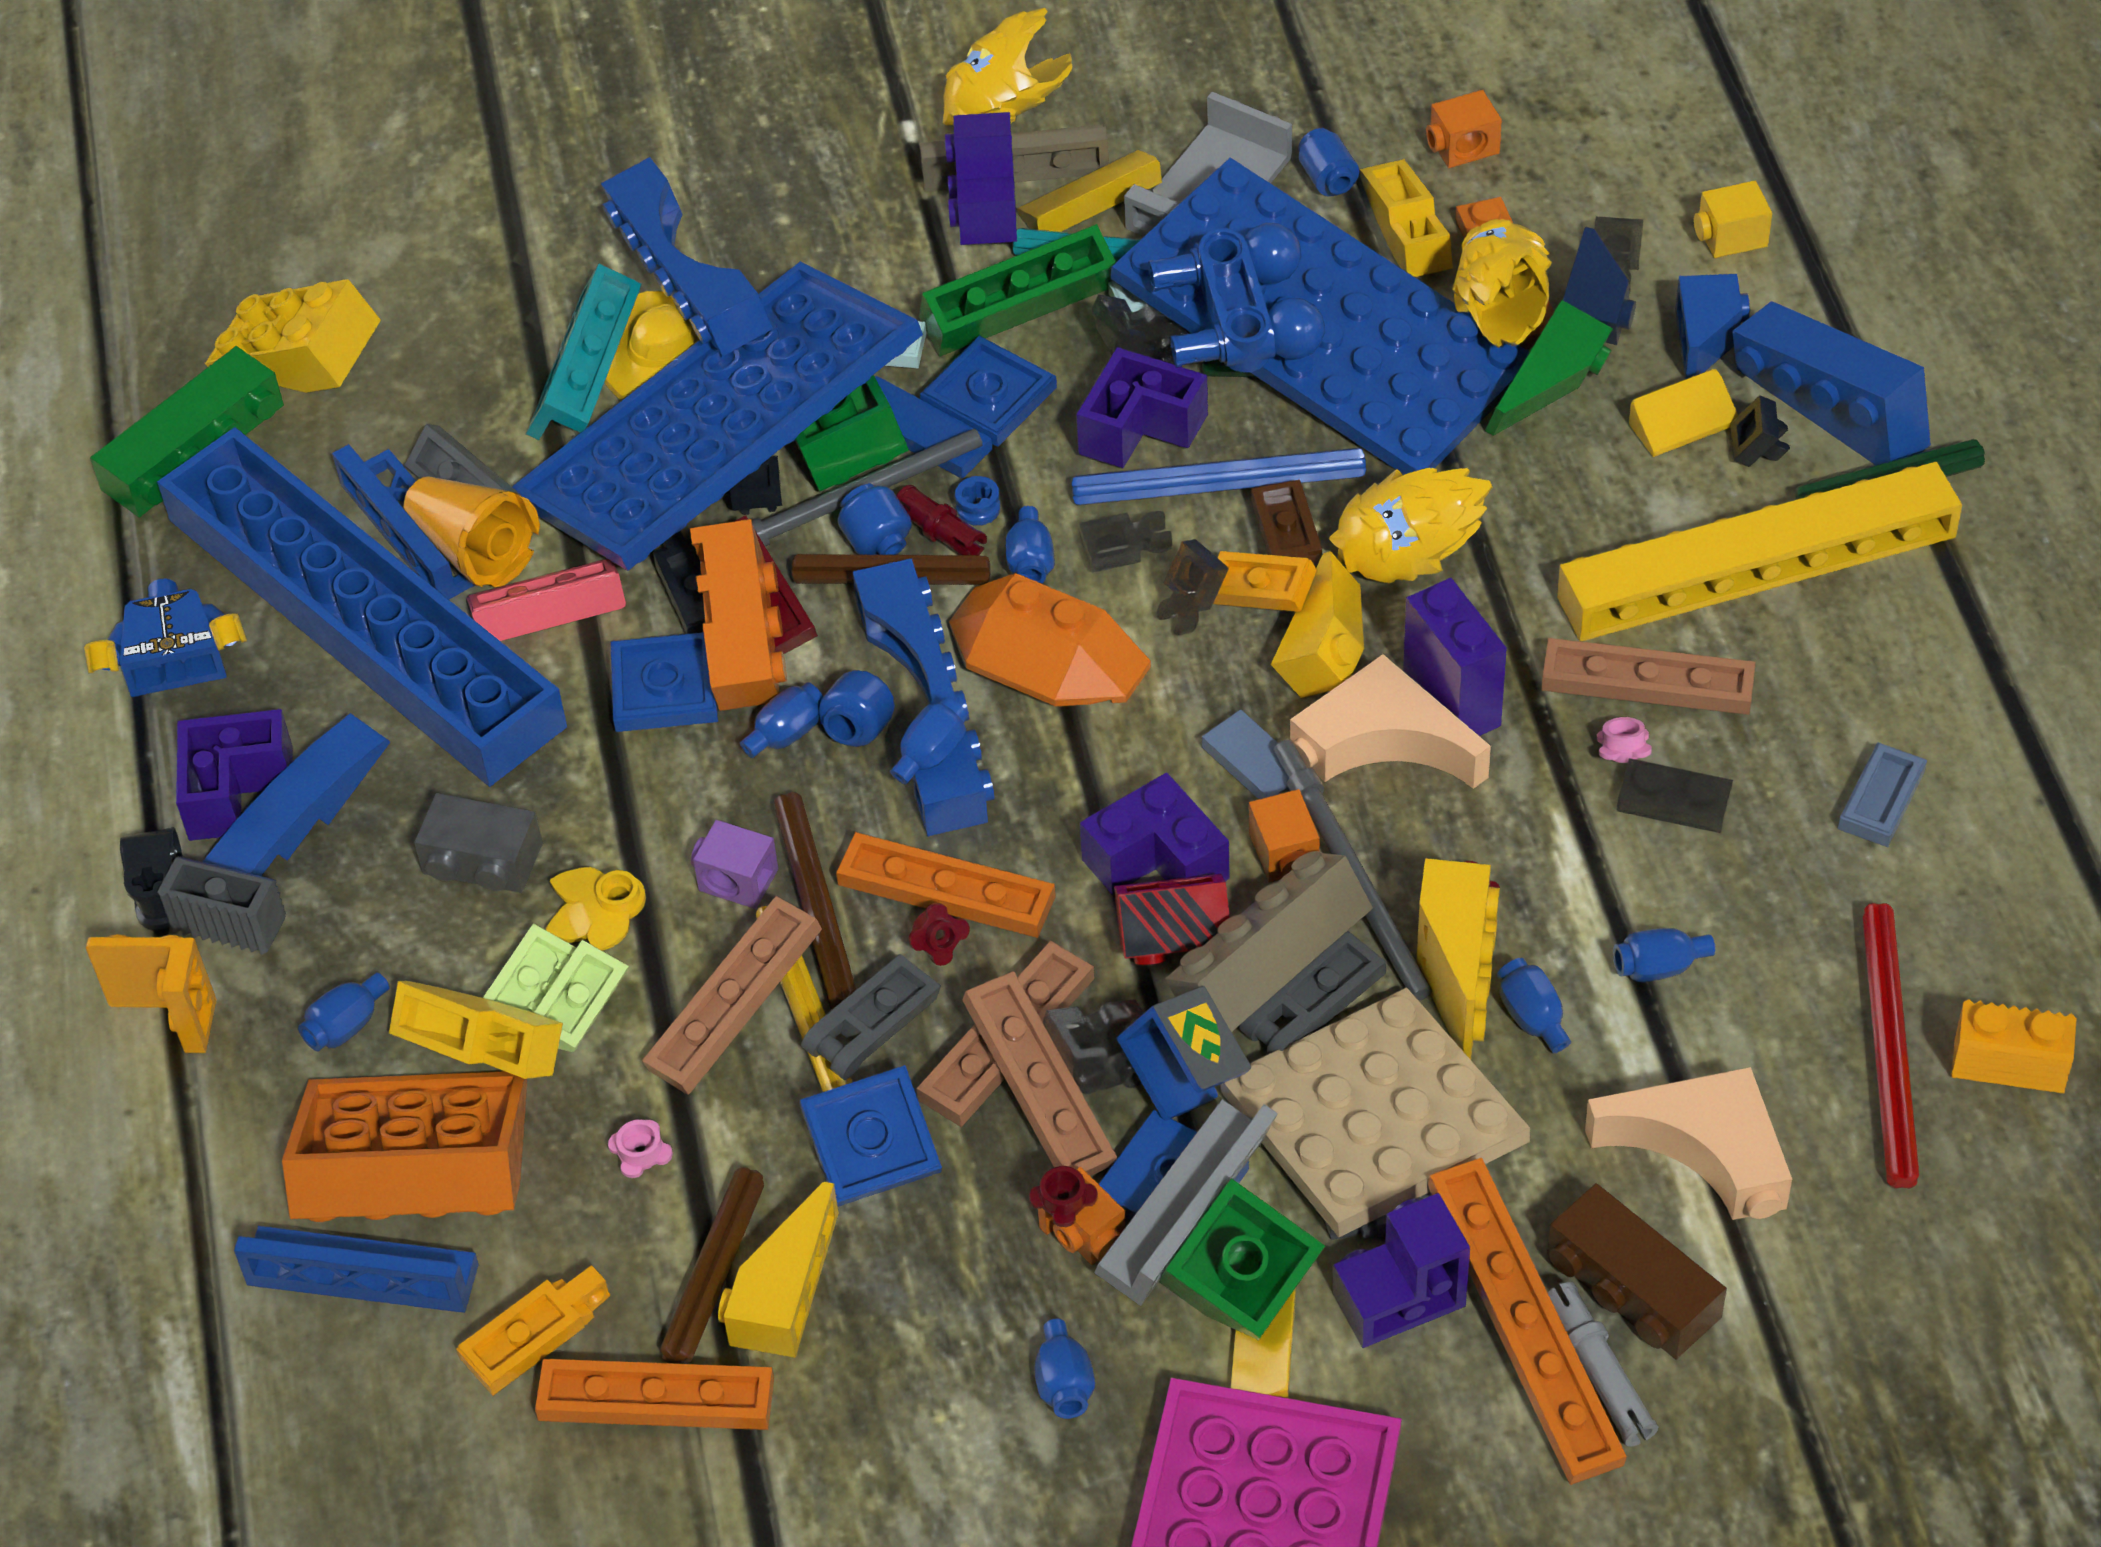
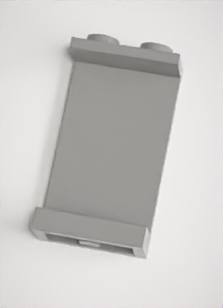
[1124,92,1292,236]

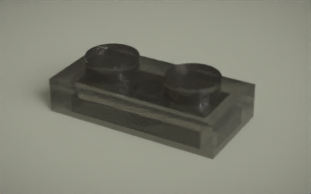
[1617,758,1733,833]

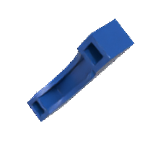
[601,157,773,357]
[853,558,995,837]

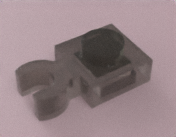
[1594,216,1644,294]
[1079,511,1172,573]
[1157,539,1229,636]

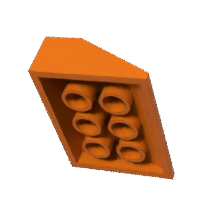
[282,1071,527,1222]

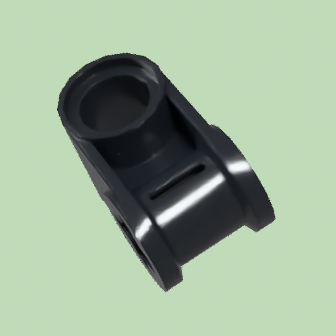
[120,827,183,930]

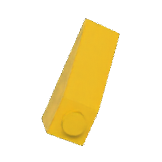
[1271,551,1364,698]
[718,1182,839,1358]

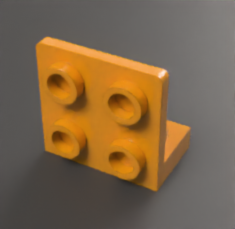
[86,934,217,1053]

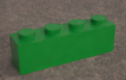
[919,224,1116,357]
[90,346,284,518]

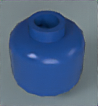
[837,483,912,555]
[818,670,895,747]

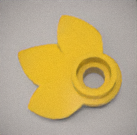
[546,867,646,951]

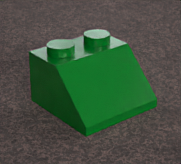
[795,375,909,492]
[1159,1178,1326,1340]

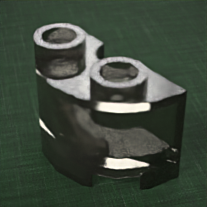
[1092,294,1188,367]
[1043,999,1144,1094]

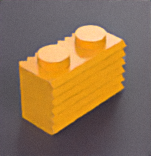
[1951,999,2077,1094]

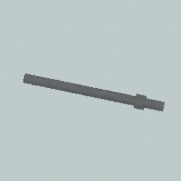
[752,428,983,546]
[1274,739,1432,1001]

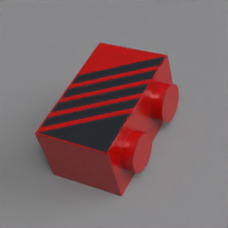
[1114,874,1230,965]

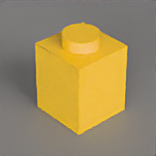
[1694,180,1772,258]

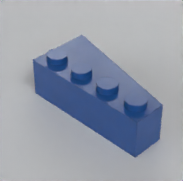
[1732,301,1931,465]

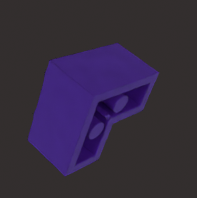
[945,112,1017,245]
[1076,347,1208,468]
[176,709,293,841]
[1080,772,1230,895]
[1333,1193,1470,1348]

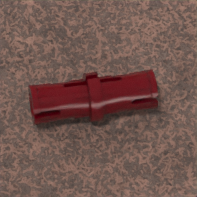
[896,484,987,556]

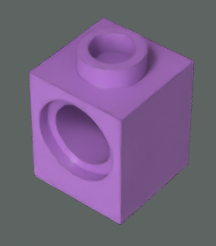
[691,820,778,909]

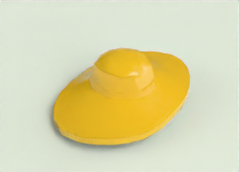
[604,291,700,401]

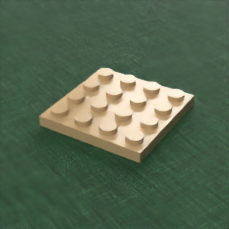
[1220,988,1530,1237]

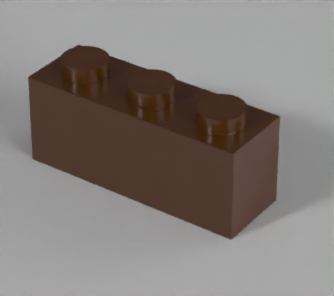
[1547,1183,1727,1360]

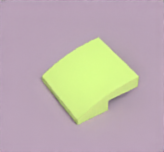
[483,923,629,1052]

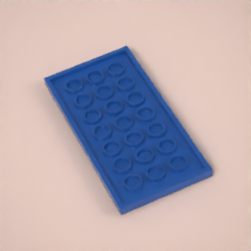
[1110,157,1530,475]
[512,261,923,571]

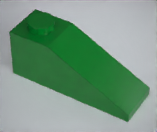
[1485,300,1613,436]

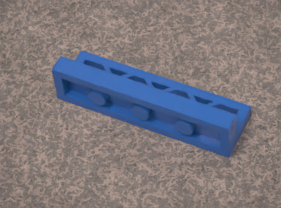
[332,444,475,599]
[234,1226,479,1313]

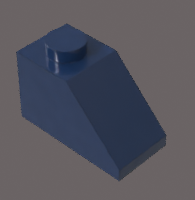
[1563,227,1636,345]

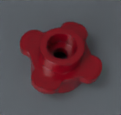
[909,903,970,966]
[1029,1166,1098,1227]

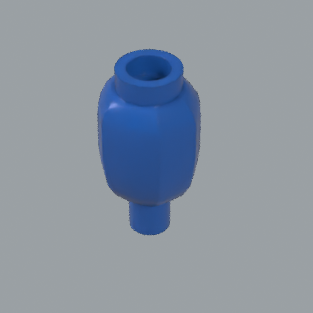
[1005,506,1055,584]
[740,682,823,758]
[890,697,969,785]
[1613,928,1715,982]
[1496,958,1571,1053]
[298,973,390,1051]
[1035,1319,1095,1419]

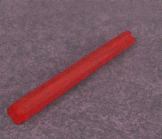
[1863,903,1919,1189]

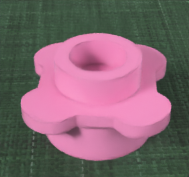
[1597,717,1652,763]
[608,1120,673,1178]

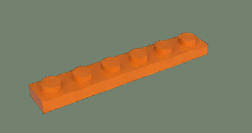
[1428,1157,1627,1485]

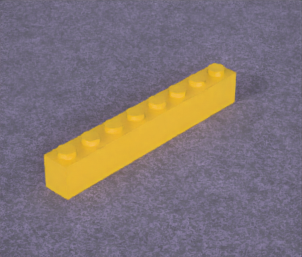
[1557,461,1963,642]

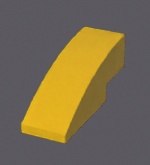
[1360,159,1453,277]
[389,981,563,1079]

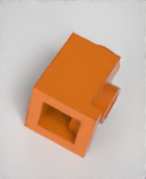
[1038,1166,1126,1265]

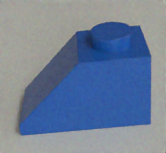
[1675,274,1750,379]

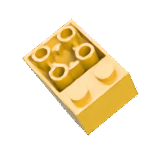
[205,279,381,393]
[1417,858,1500,1060]

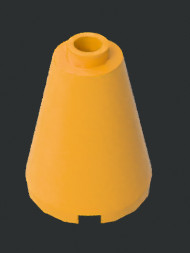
[404,476,540,588]

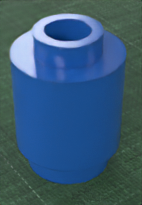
[1298,128,1359,196]

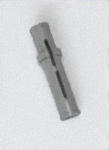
[1547,1282,1659,1447]

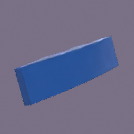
[202,713,390,876]

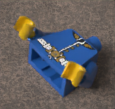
[84,579,247,697]

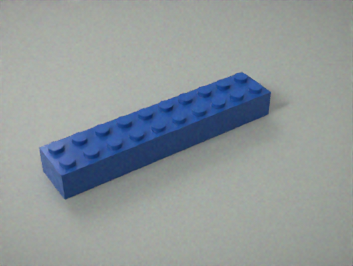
[157,427,567,787]

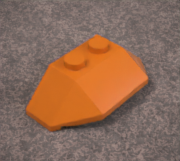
[949,573,1151,707]

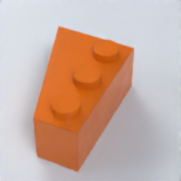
[690,519,787,711]

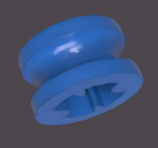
[955,476,1000,526]

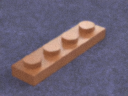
[1541,638,1756,715]
[642,896,822,1095]
[916,941,1094,1127]
[962,971,1117,1176]

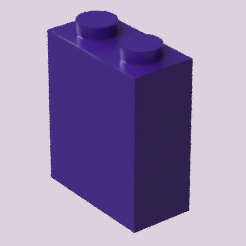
[1403,578,1507,736]

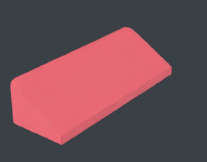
[466,559,626,641]

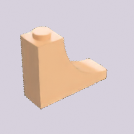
[1290,654,1491,789]
[1585,1067,1792,1220]

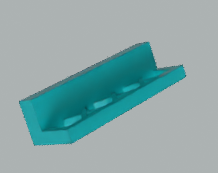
[526,263,642,440]

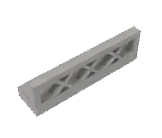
[1094,1099,1278,1306]

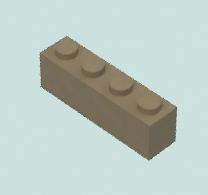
[1165,851,1373,1032]

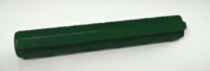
[1795,439,1985,500]

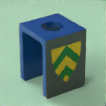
[1116,986,1251,1120]

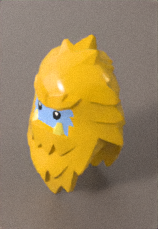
[943,8,1073,126]
[1452,219,1552,348]
[1329,468,1493,583]

